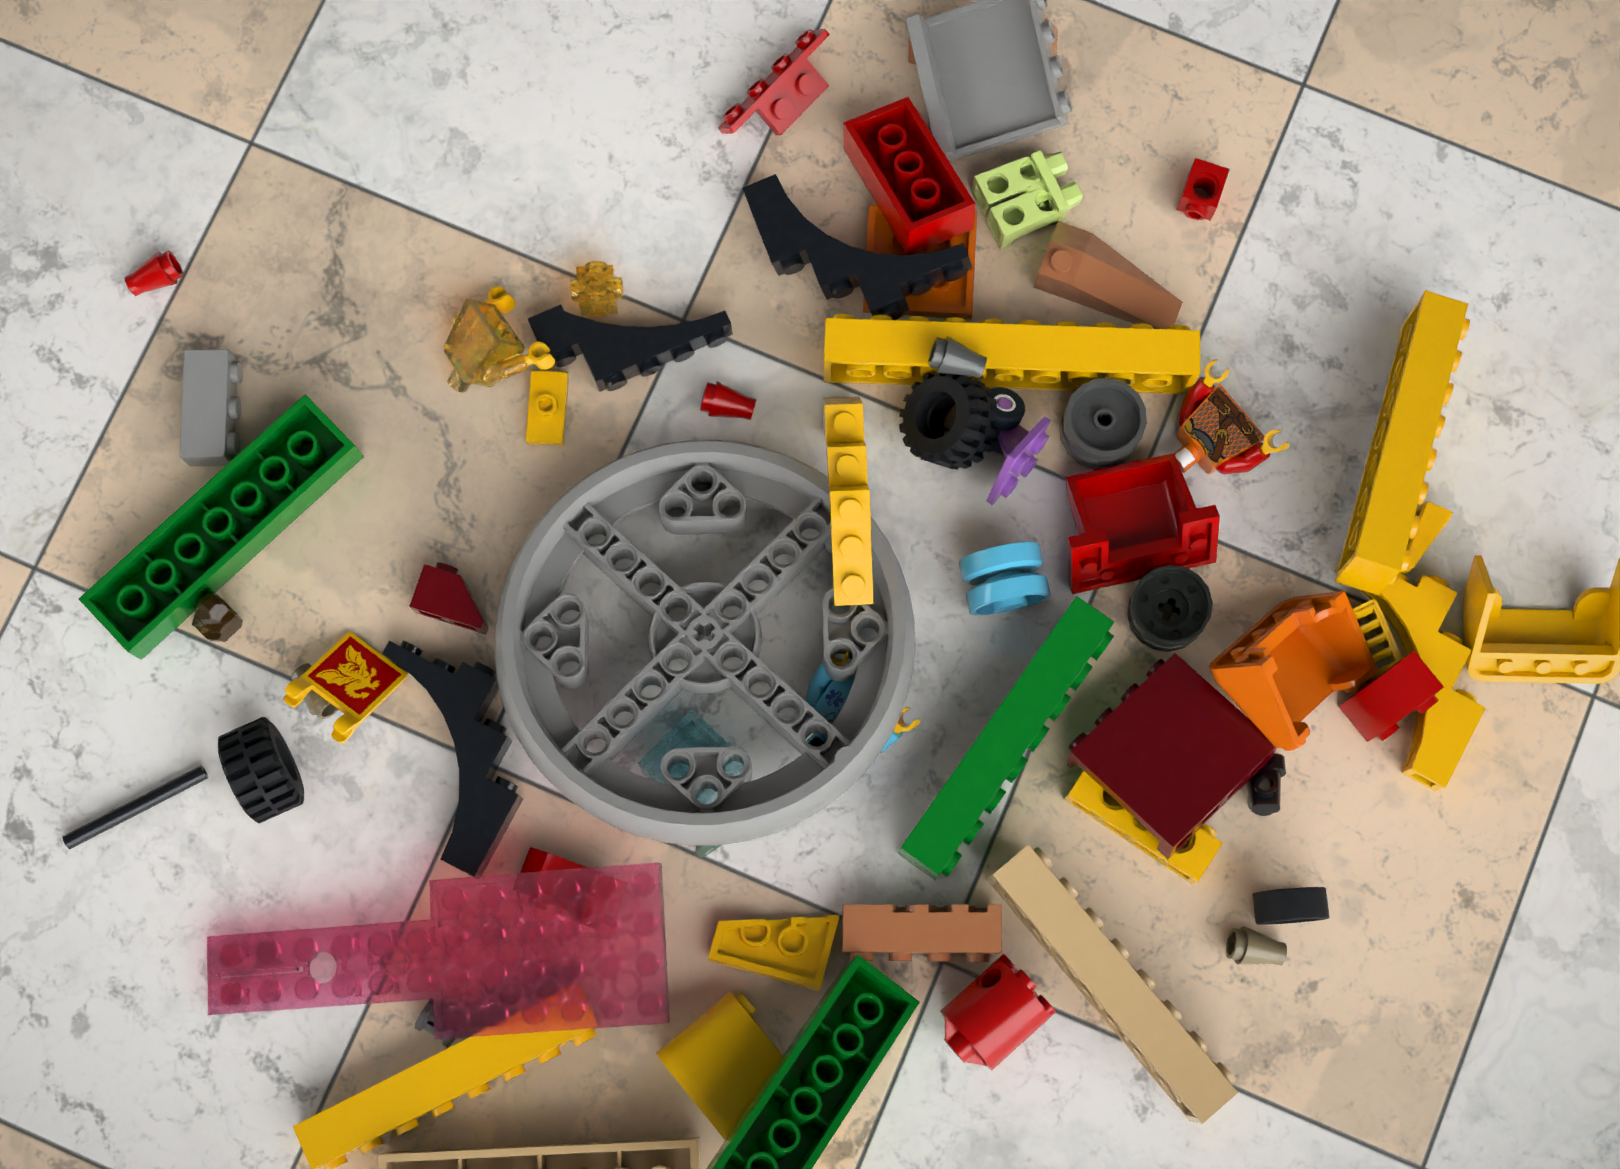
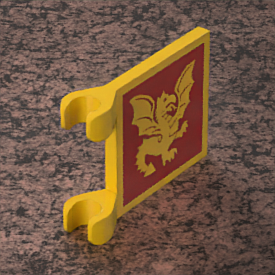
[283,631,408,744]

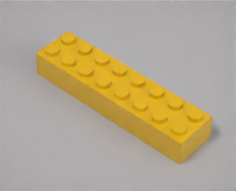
[1335,290,1470,595]

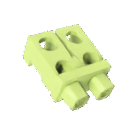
[971,150,1083,249]

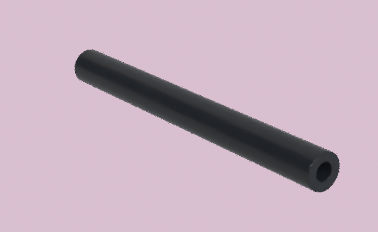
[62,765,208,850]

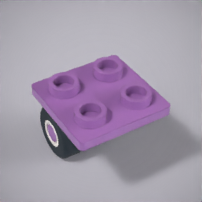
[986,387,1051,505]

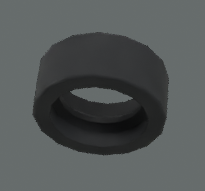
[1252,887,1329,925]

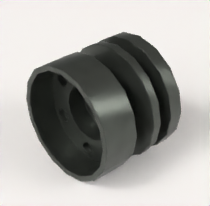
[1127,565,1213,652]

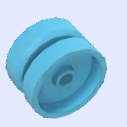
[959,542,1051,616]

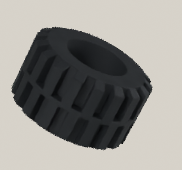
[899,372,1000,470]
[218,717,304,824]

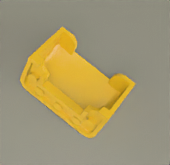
[656,991,783,1140]

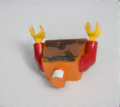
[1174,359,1290,475]

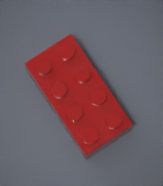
[843,97,975,255]

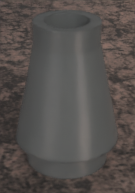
[928,336,987,378]

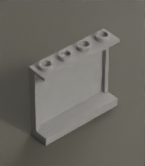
[906,0,1072,162]

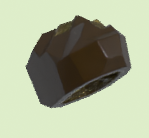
[192,591,243,642]

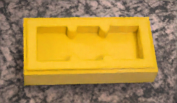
[526,370,569,446]

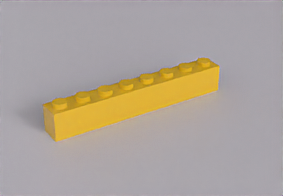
[292,983,602,1169]

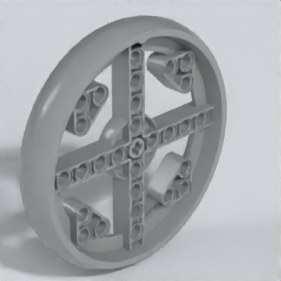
[494,440,916,846]

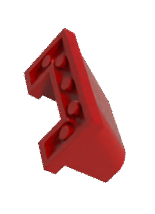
[1066,453,1220,595]

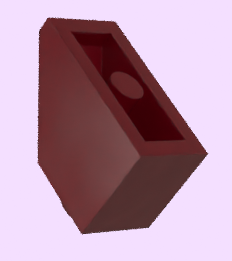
[409,562,488,635]

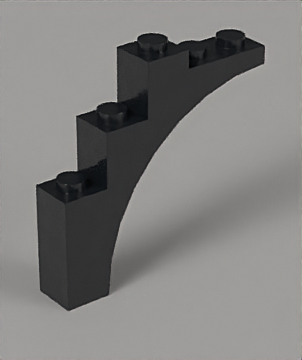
[742,174,973,320]
[382,640,524,880]

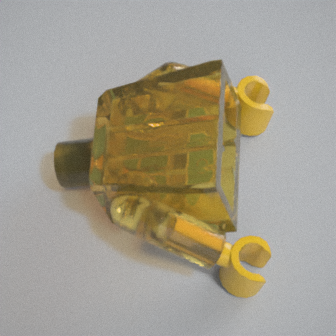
[444,286,555,393]

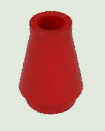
[125,250,183,296]
[700,381,756,420]

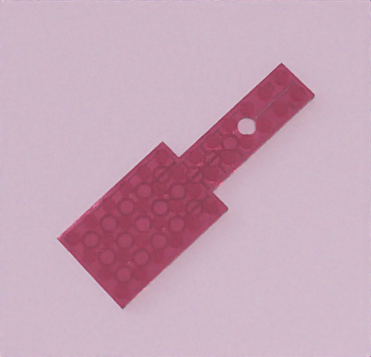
[207,862,670,1039]

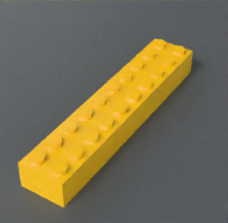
[824,314,1200,395]

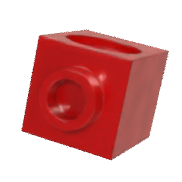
[1176,158,1230,221]

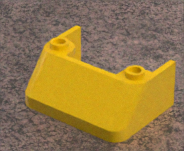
[1463,555,1620,684]

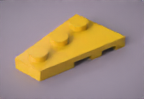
[708,915,840,991]

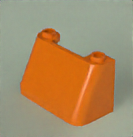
[1209,591,1378,751]

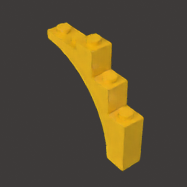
[823,397,874,606]
[1334,561,1486,791]

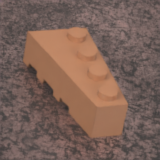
[842,904,1002,962]

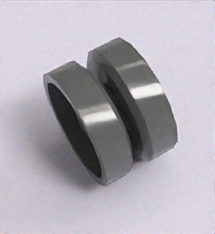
[1059,378,1147,470]

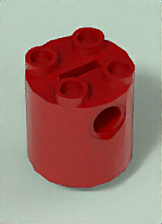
[940,954,1056,1070]

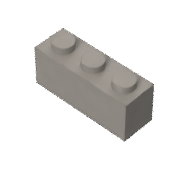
[180,349,243,466]

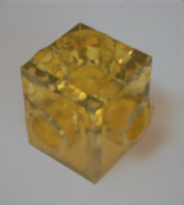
[570,261,624,317]

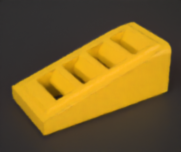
[1399,501,1453,575]
[1353,598,1402,682]

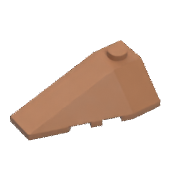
[1034,221,1183,329]

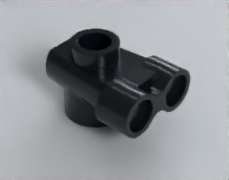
[1246,753,1286,816]

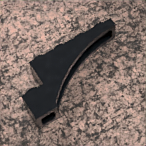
[528,304,733,392]

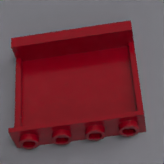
[1067,653,1277,859]

